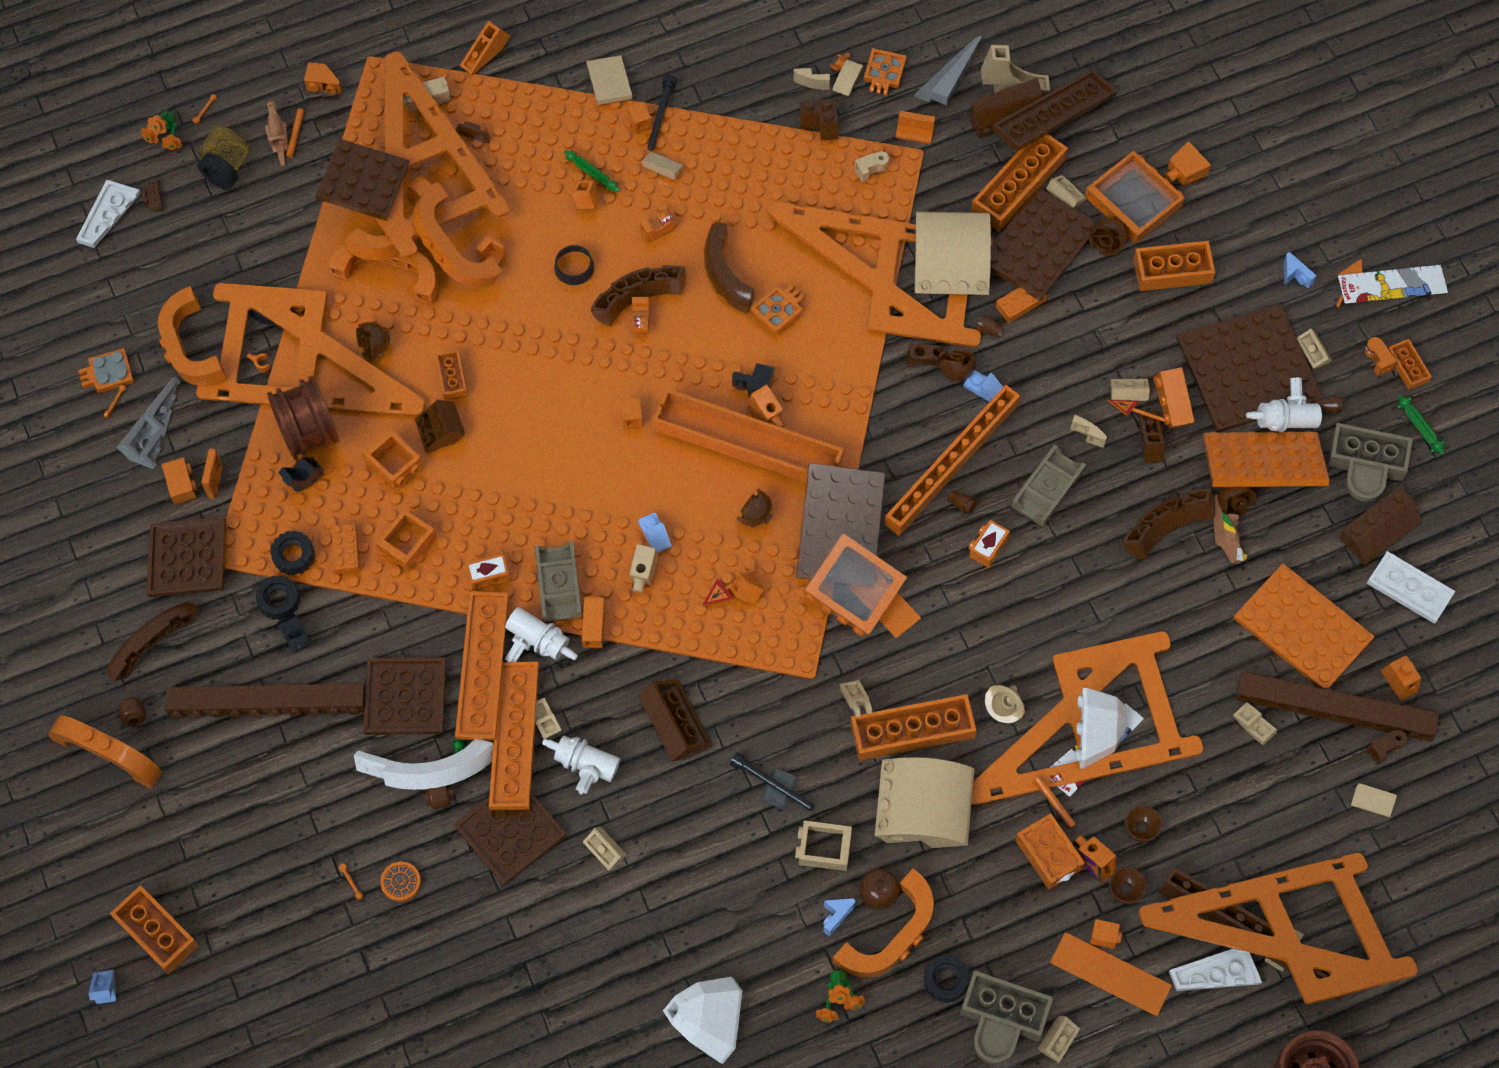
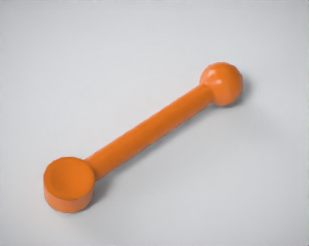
[192,94,217,125]
[104,384,126,418]
[339,864,363,900]

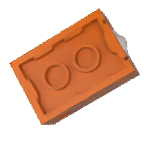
[1015,813,1085,890]

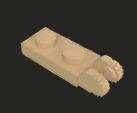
[840,680,872,717]

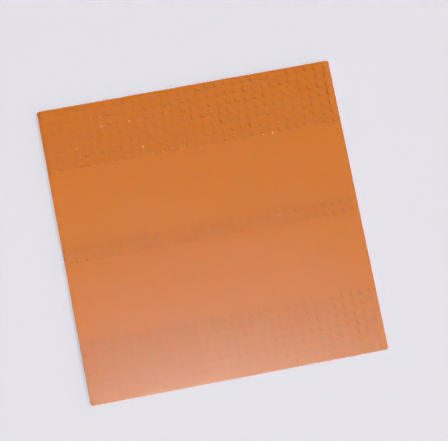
[225,56,924,679]

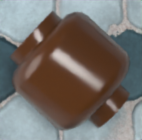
[119,697,146,727]
[424,785,454,809]

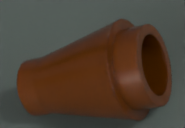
[975,315,1004,339]
[1315,395,1343,414]
[947,491,977,514]

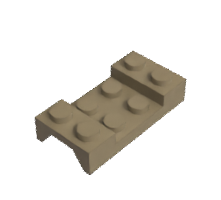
[1011,445,1086,527]
[535,541,582,623]

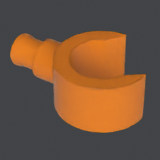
[830,53,850,72]
[247,353,271,373]

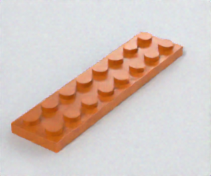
[455,591,509,741]
[489,662,539,810]

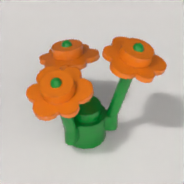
[141,111,182,151]
[816,970,866,1022]

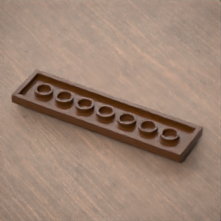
[992,69,1117,152]

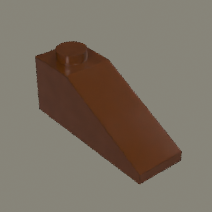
[1138,411,1165,463]

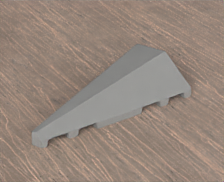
[914,36,981,105]
[116,377,180,469]

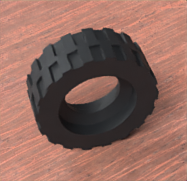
[197,152,239,190]
[270,530,315,575]
[256,575,301,620]
[924,955,970,1003]

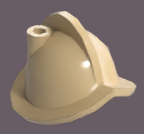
[985,685,1025,724]

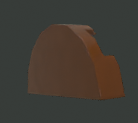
[456,122,490,143]
[142,178,163,212]

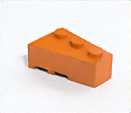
[1152,367,1194,429]

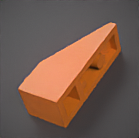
[460,21,511,75]

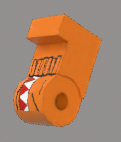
[640,210,677,242]
[632,297,649,333]
[1365,337,1397,377]

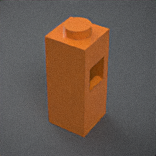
[582,595,605,648]

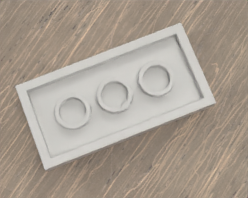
[1367,551,1455,624]

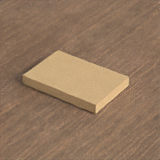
[586,55,632,105]

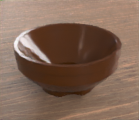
[1125,806,1162,842]
[1109,867,1146,904]

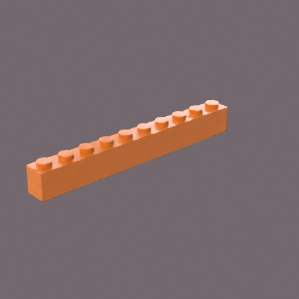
[885,385,1020,536]

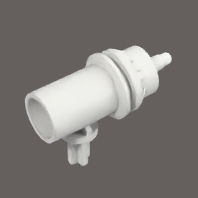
[1246,377,1322,432]
[505,607,578,662]
[542,735,621,794]

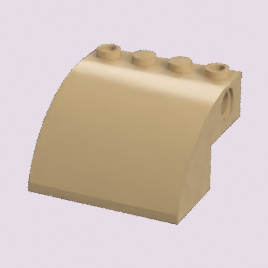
[914,212,991,295]
[875,758,974,848]

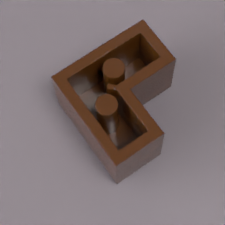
[799,99,839,140]

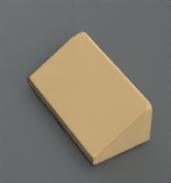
[643,151,683,180]
[1046,175,1087,209]
[1296,329,1332,369]
[1110,379,1150,401]
[1351,783,1397,818]
[583,827,627,871]
[1038,1016,1080,1063]

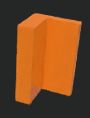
[895,111,935,144]

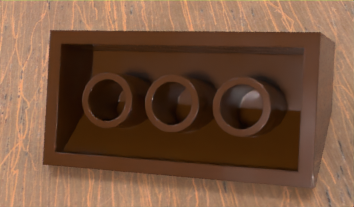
[970,77,1043,138]
[1339,486,1422,565]
[638,680,713,761]

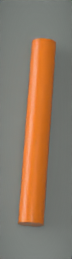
[286,108,304,158]
[1034,776,1076,829]

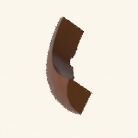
[704,222,754,314]
[591,265,686,326]
[1123,488,1215,559]
[107,602,199,682]

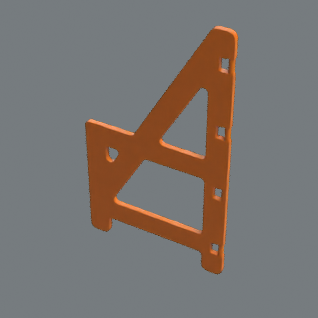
[374,51,510,258]
[772,202,993,348]
[196,283,424,416]
[971,631,1203,805]
[1138,853,1418,1004]

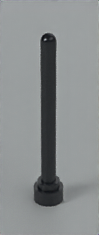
[647,75,677,151]
[730,752,814,811]

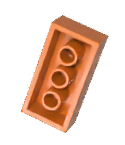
[1133,241,1215,291]
[110,885,199,975]

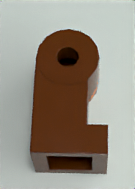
[907,343,943,367]
[1367,730,1407,765]

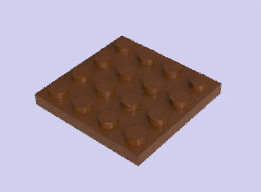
[316,139,410,221]
[147,516,226,597]
[363,658,446,735]
[454,793,567,886]

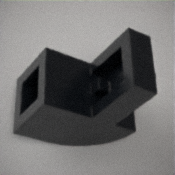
[732,363,774,398]
[278,457,325,492]
[277,614,310,652]

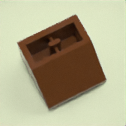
[415,400,465,452]

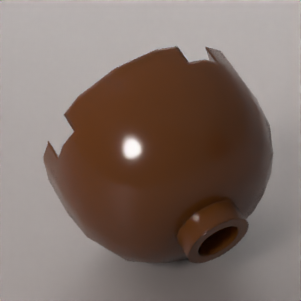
[1089,218,1127,256]
[356,322,390,360]
[939,350,976,383]
[1218,486,1256,517]
[736,488,773,527]
[859,868,899,910]

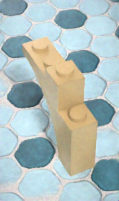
[981,45,1050,94]

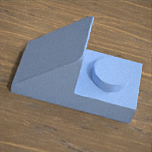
[1284,252,1316,288]
[964,370,1003,402]
[638,513,672,553]
[823,899,856,937]
[88,970,116,1004]

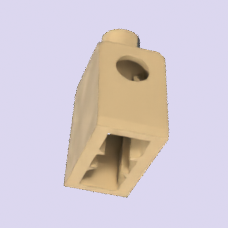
[630,544,659,593]

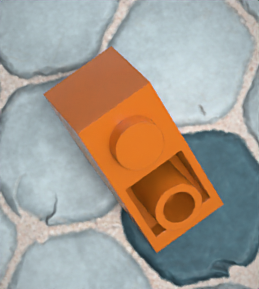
[304,62,342,94]

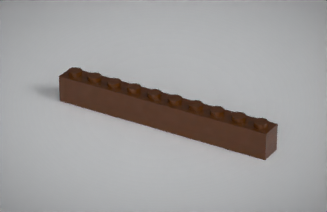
[1235,671,1439,742]
[165,684,366,719]
[1159,867,1342,1001]

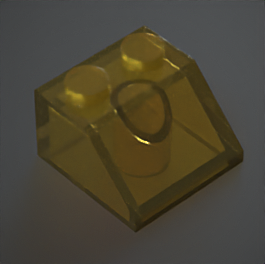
[198,124,251,171]

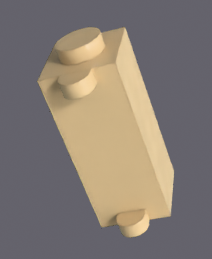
[403,77,451,112]

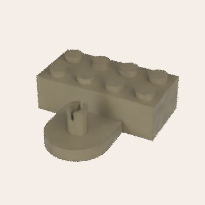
[1327,423,1413,502]
[960,970,1053,1064]

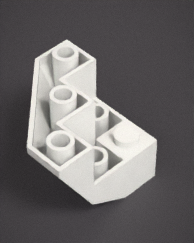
[1075,688,1127,769]
[663,977,742,1064]

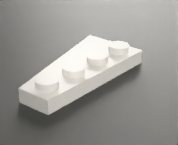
[76,180,141,248]
[1169,949,1262,991]

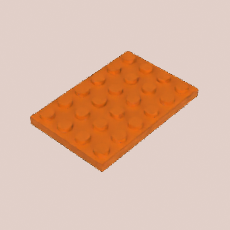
[1203,431,1329,487]
[1233,563,1375,689]

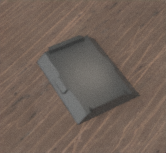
[759,769,799,811]

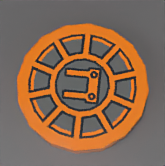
[380,861,421,902]

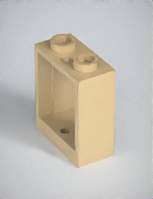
[795,821,852,871]

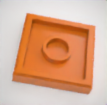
[201,449,223,499]

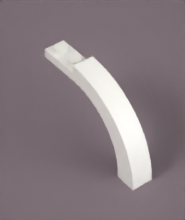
[354,739,493,790]

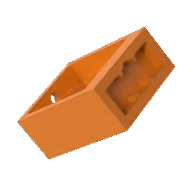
[362,428,423,490]
[375,509,437,571]

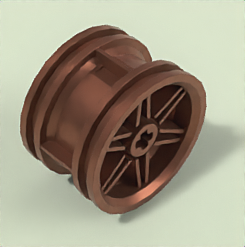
[267,375,339,460]
[1272,1031,1359,1068]

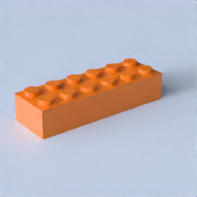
[971,134,1068,232]
[850,694,976,761]

